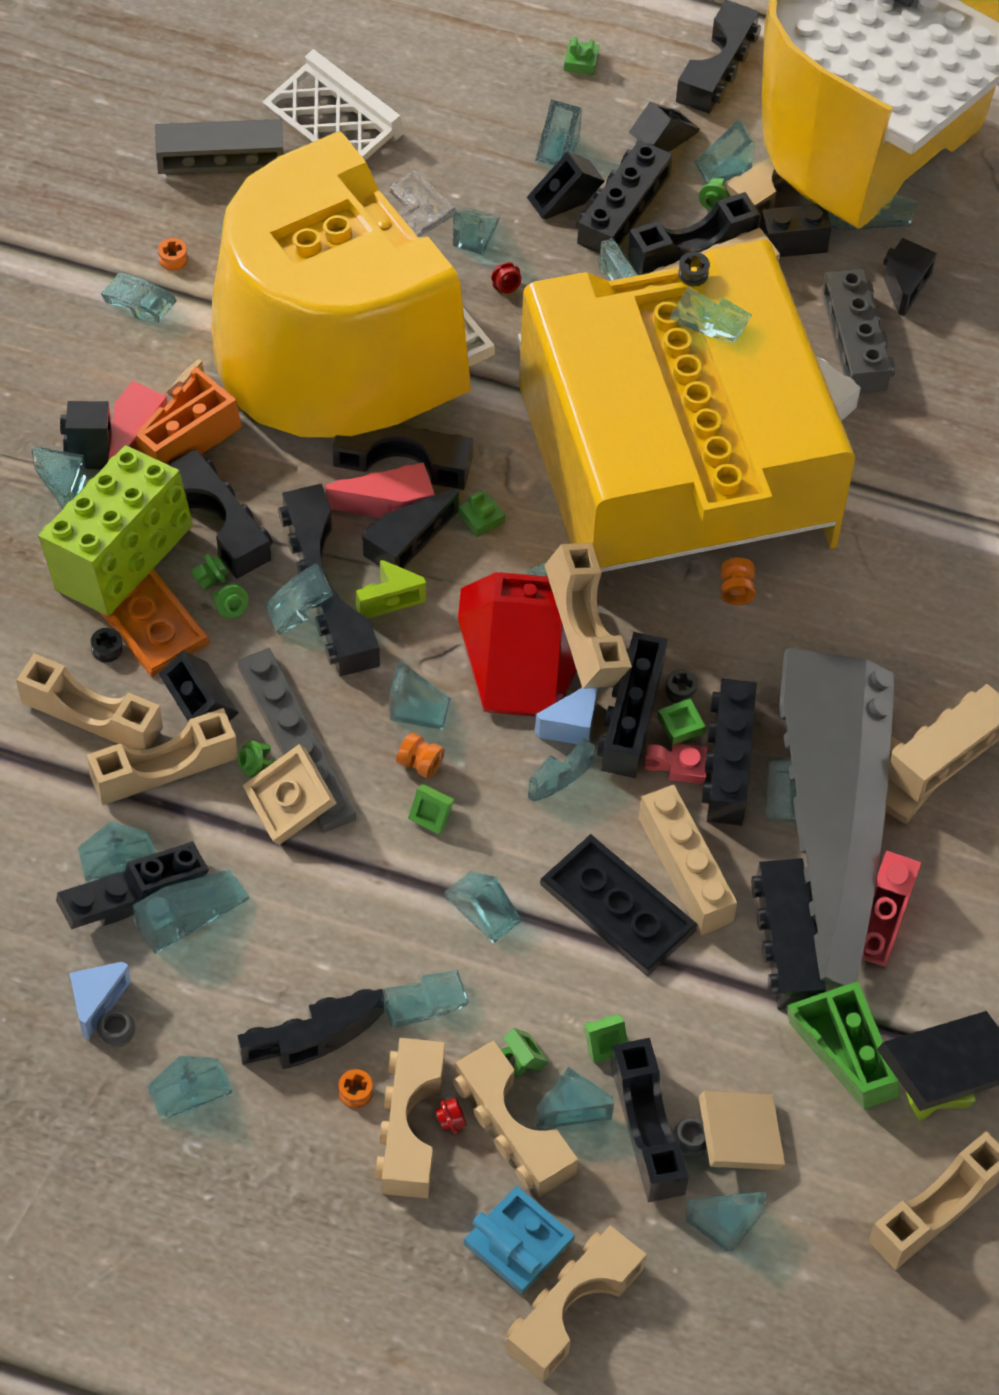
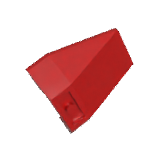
[458,572,599,717]

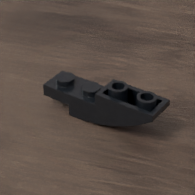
[56,841,209,930]
[237,989,384,1070]

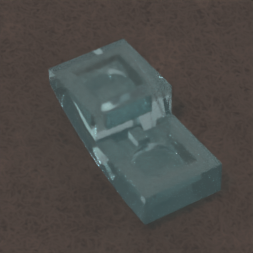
[101,272,177,323]
[670,287,752,342]
[265,563,333,635]
[528,738,595,802]
[383,970,469,1028]

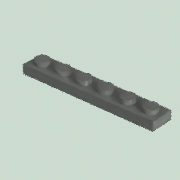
[237,647,356,833]

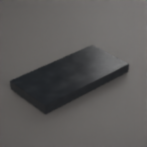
[540,834,698,977]
[877,1011,999,1111]

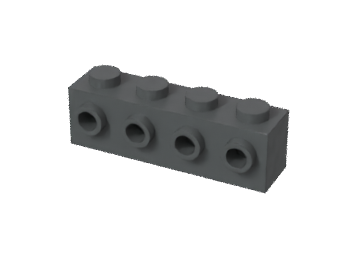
[155,119,284,174]
[822,269,895,393]

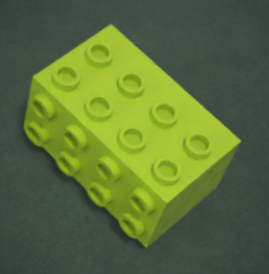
[38,445,193,617]

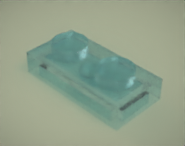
[597,238,638,280]

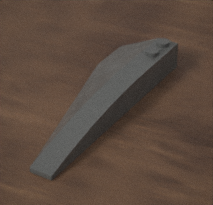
[779,647,895,988]

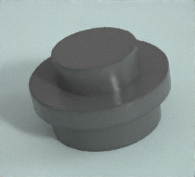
[97,1010,135,1047]
[673,1118,707,1156]

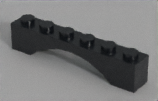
[278,483,380,677]

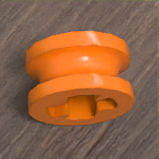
[158,238,188,270]
[338,1069,373,1108]

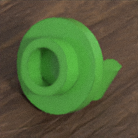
[699,178,730,211]
[191,553,229,590]
[212,584,249,619]
[238,741,276,777]

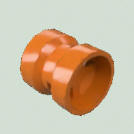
[721,557,755,605]
[396,732,445,780]

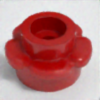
[491,262,522,293]
[436,1097,467,1135]

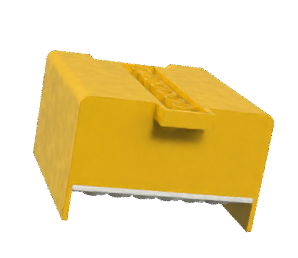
[518,240,855,572]

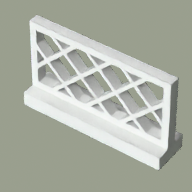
[262,49,404,161]

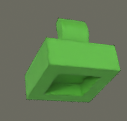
[564,37,600,75]
[458,490,505,537]
[657,698,706,745]
[408,784,455,834]
[584,1014,628,1063]
[501,1028,549,1077]

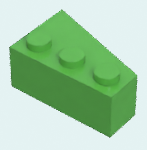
[787,981,900,1110]

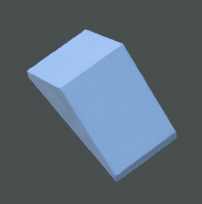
[535,688,598,746]
[69,962,131,1040]

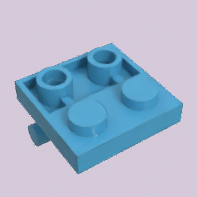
[464,1186,575,1295]

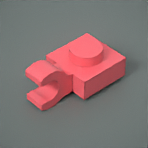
[644,743,708,784]

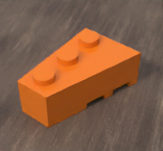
[135,366,242,464]

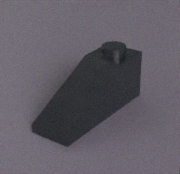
[362,488,459,568]

